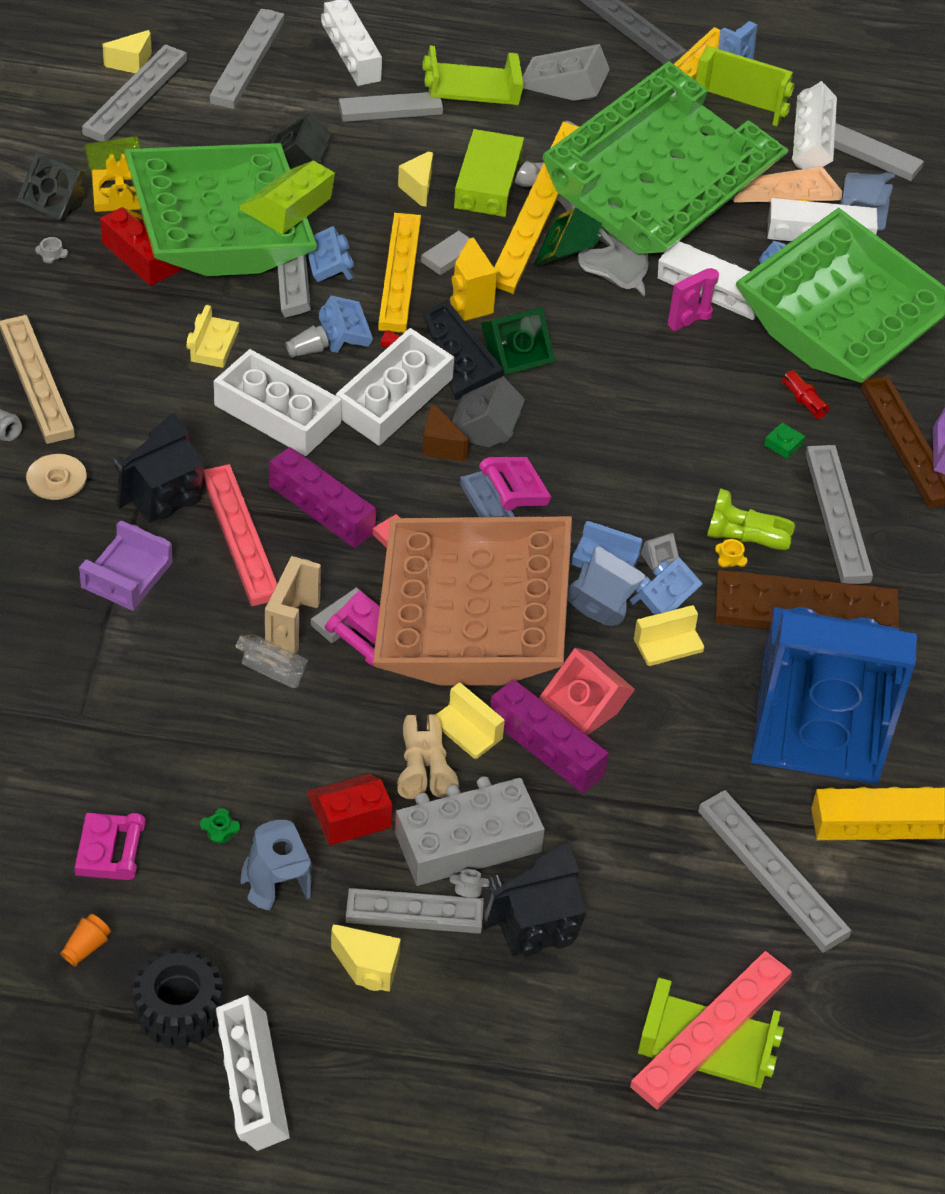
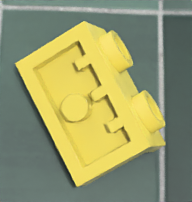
[187,305,239,368]

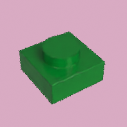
[764,423,805,459]

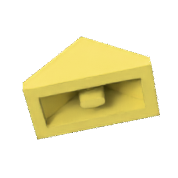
[102,30,152,73]
[398,152,433,206]

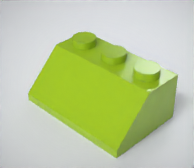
[240,161,335,235]

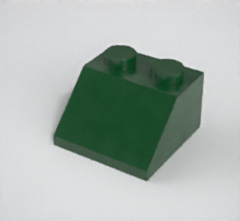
[534,208,602,267]
[481,307,556,375]

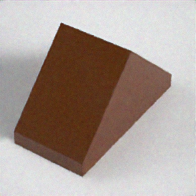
[422,405,469,462]

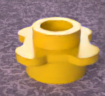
[715,539,747,567]

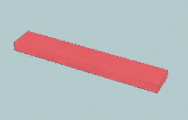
[203,464,277,606]

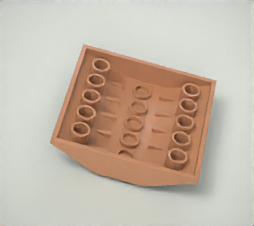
[373,516,572,685]

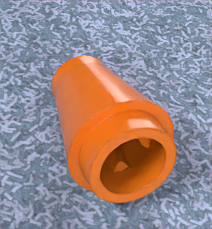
[60,914,111,966]

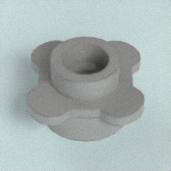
[35,237,68,263]
[450,869,489,898]

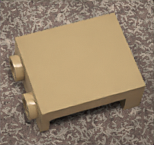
[265,556,321,658]

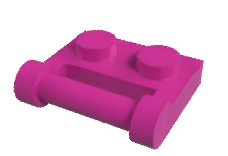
[668,268,719,331]
[479,457,551,511]
[324,590,380,667]
[75,813,146,880]

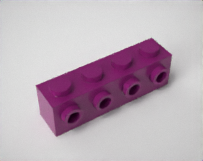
[269,447,376,548]
[490,679,608,794]

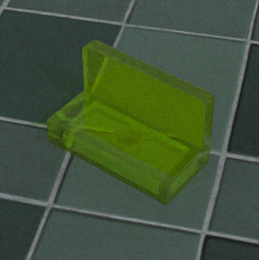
[83,136,140,171]

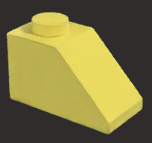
[331,924,401,992]

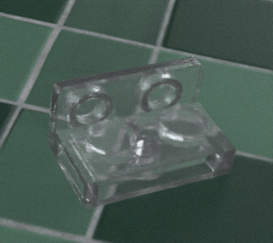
[235,635,308,688]

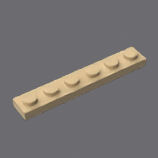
[0,315,75,444]

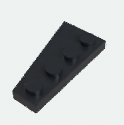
[423,300,504,400]

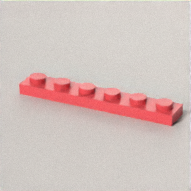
[630,951,792,1110]

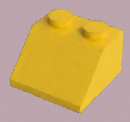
[450,237,497,321]

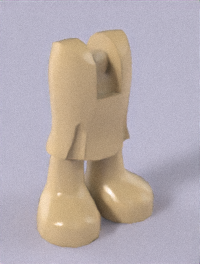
[397,714,459,799]

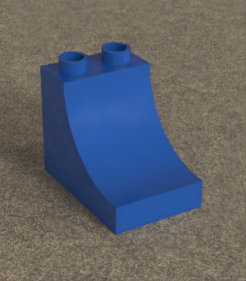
[751,607,917,785]

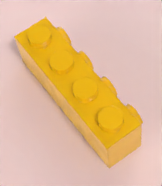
[811,787,945,840]

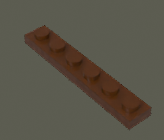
[861,376,945,508]

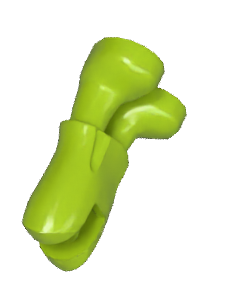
[707,488,795,550]

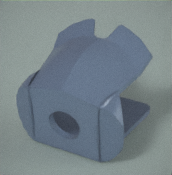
[840,172,895,231]
[567,546,645,626]
[241,820,312,911]

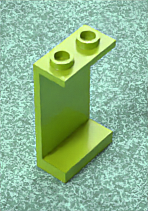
[422,45,524,105]
[696,46,794,126]
[454,129,524,217]
[638,978,784,1089]

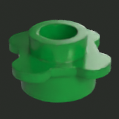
[200,809,240,843]

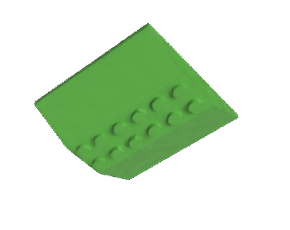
[124,143,317,276]
[736,207,945,383]

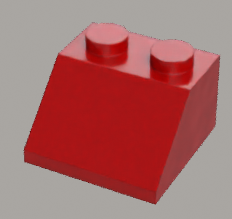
[307,774,392,846]

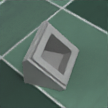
[641,533,679,570]

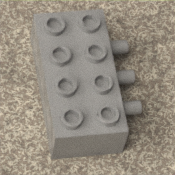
[395,777,545,886]

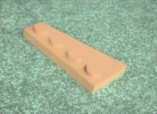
[732,167,842,203]

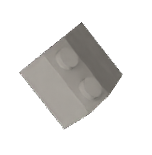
[522,44,610,101]

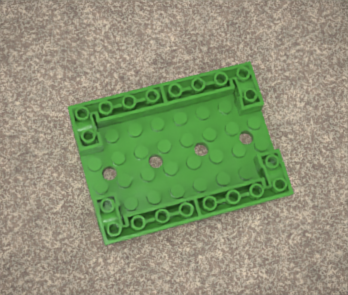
[542,61,788,254]

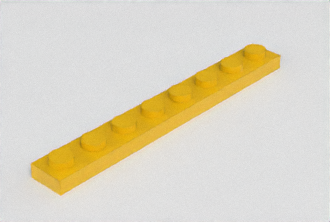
[494,121,579,294]

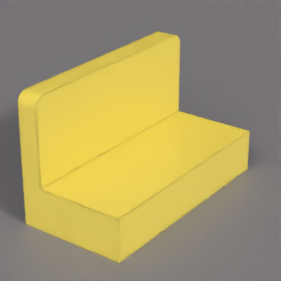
[634,605,704,666]
[436,682,505,759]

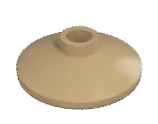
[26,454,87,500]

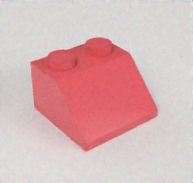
[539,648,635,736]

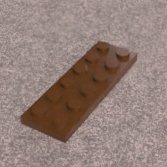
[715,570,899,629]

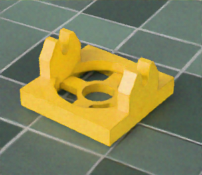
[92,154,140,212]

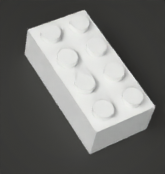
[336,328,454,446]
[214,349,341,456]

